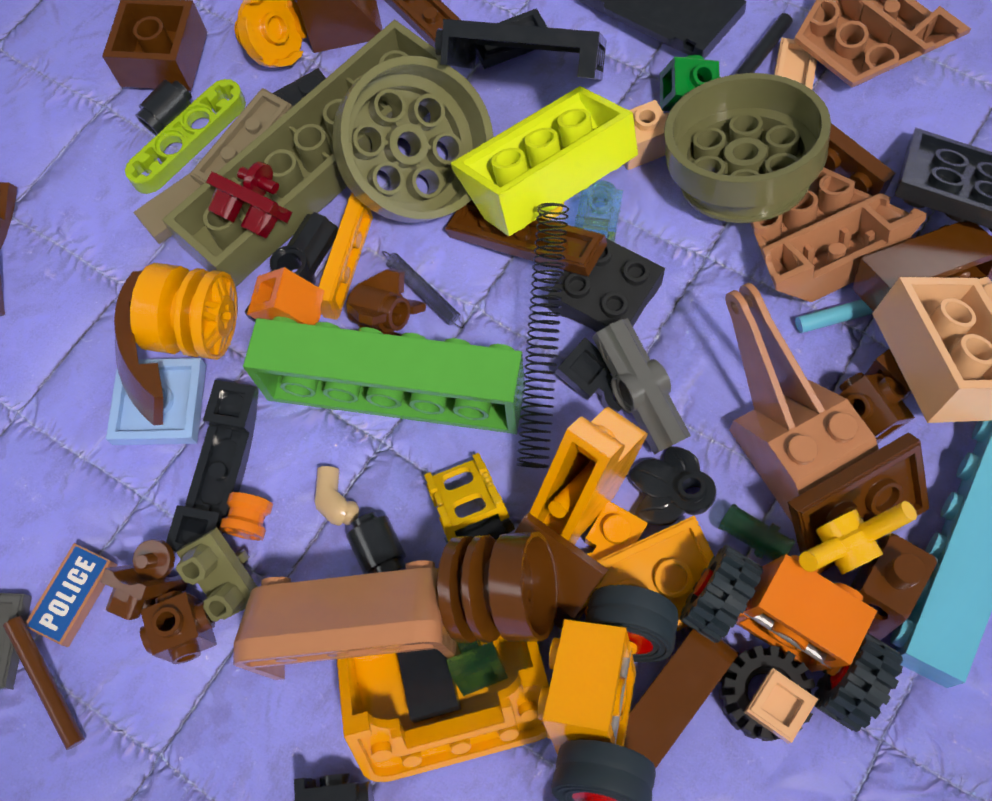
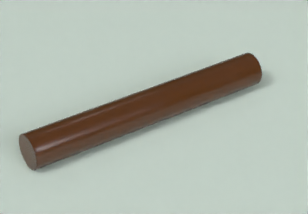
[3,616,85,750]

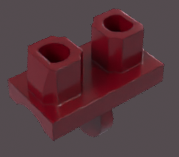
[206,161,293,239]

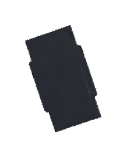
[579,0,747,59]

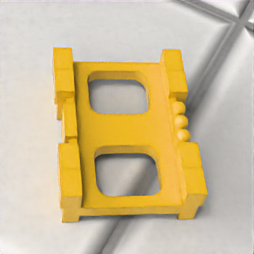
[424,453,509,542]

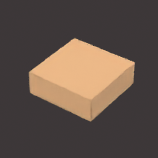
[744,668,818,744]

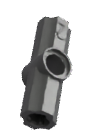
[592,318,691,455]

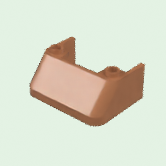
[233,560,461,680]

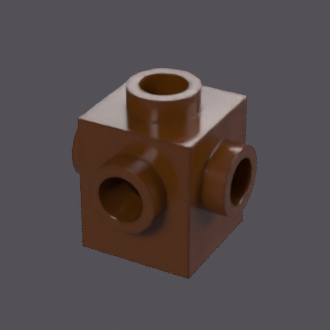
[839,372,915,443]
[140,591,217,664]

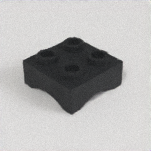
[548,238,665,332]

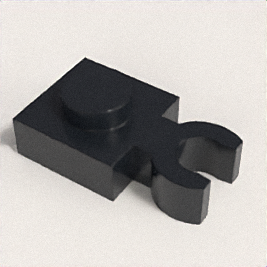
[555,338,622,413]

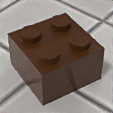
[102,0,208,91]

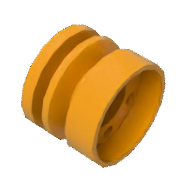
[130,263,238,360]

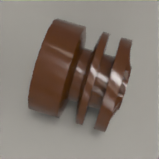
[437,531,558,643]

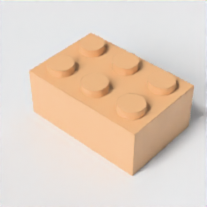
[872,277,992,423]

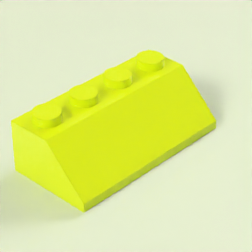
[451,86,638,236]

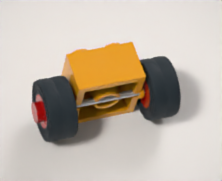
[538,585,678,801]

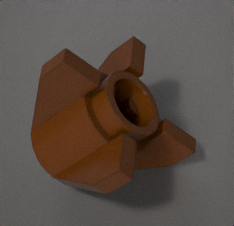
[346,268,426,336]

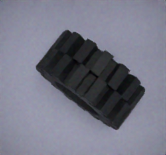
[719,645,817,741]

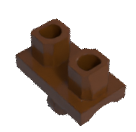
[100,539,188,620]

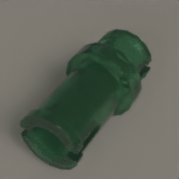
[718,504,796,560]

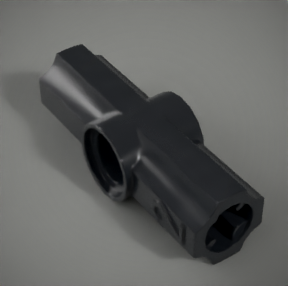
[245,212,338,322]

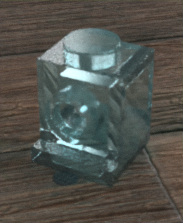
[575,180,623,242]

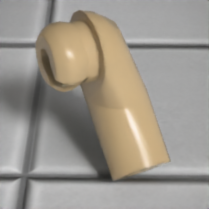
[315,466,359,526]

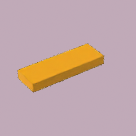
[318,192,373,320]

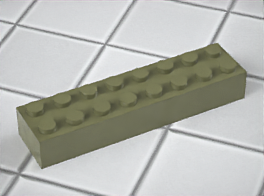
[162,19,451,287]

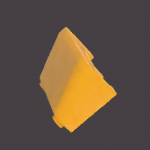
[337,635,549,782]

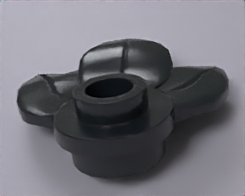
[628,446,716,525]

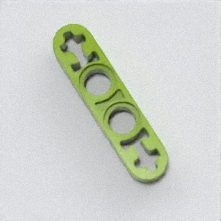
[125,79,246,194]

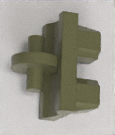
[176,527,258,622]

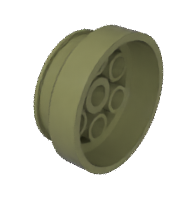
[332,56,494,223]
[664,73,831,223]

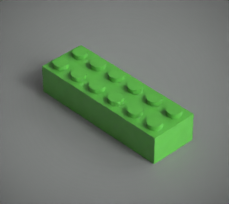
[243,316,525,434]

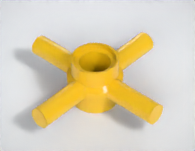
[799,501,917,575]

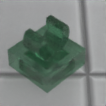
[447,640,508,696]

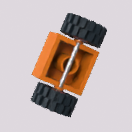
[680,544,903,732]

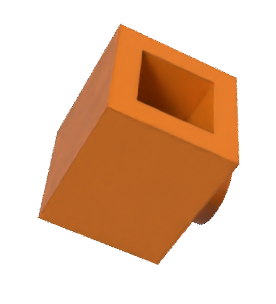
[247,267,324,325]

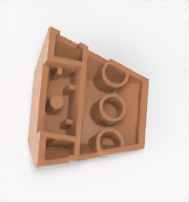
[794,0,971,88]
[750,168,927,302]

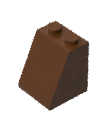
[296,0,383,53]

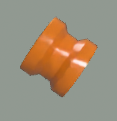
[219,492,273,541]

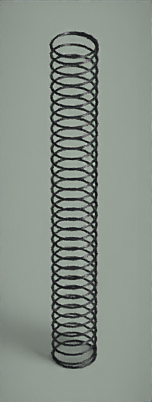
[516,203,569,468]

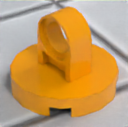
[234,0,307,69]

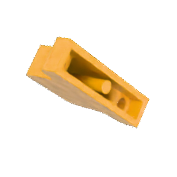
[529,407,648,545]

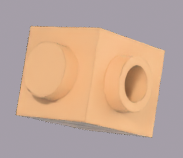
[624,99,669,170]

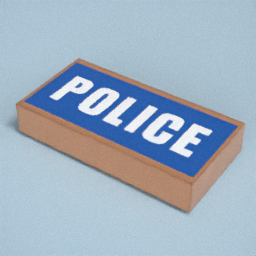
[25,543,117,647]

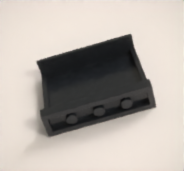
[435,19,607,80]

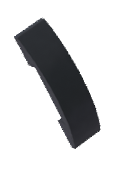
[166,380,259,553]

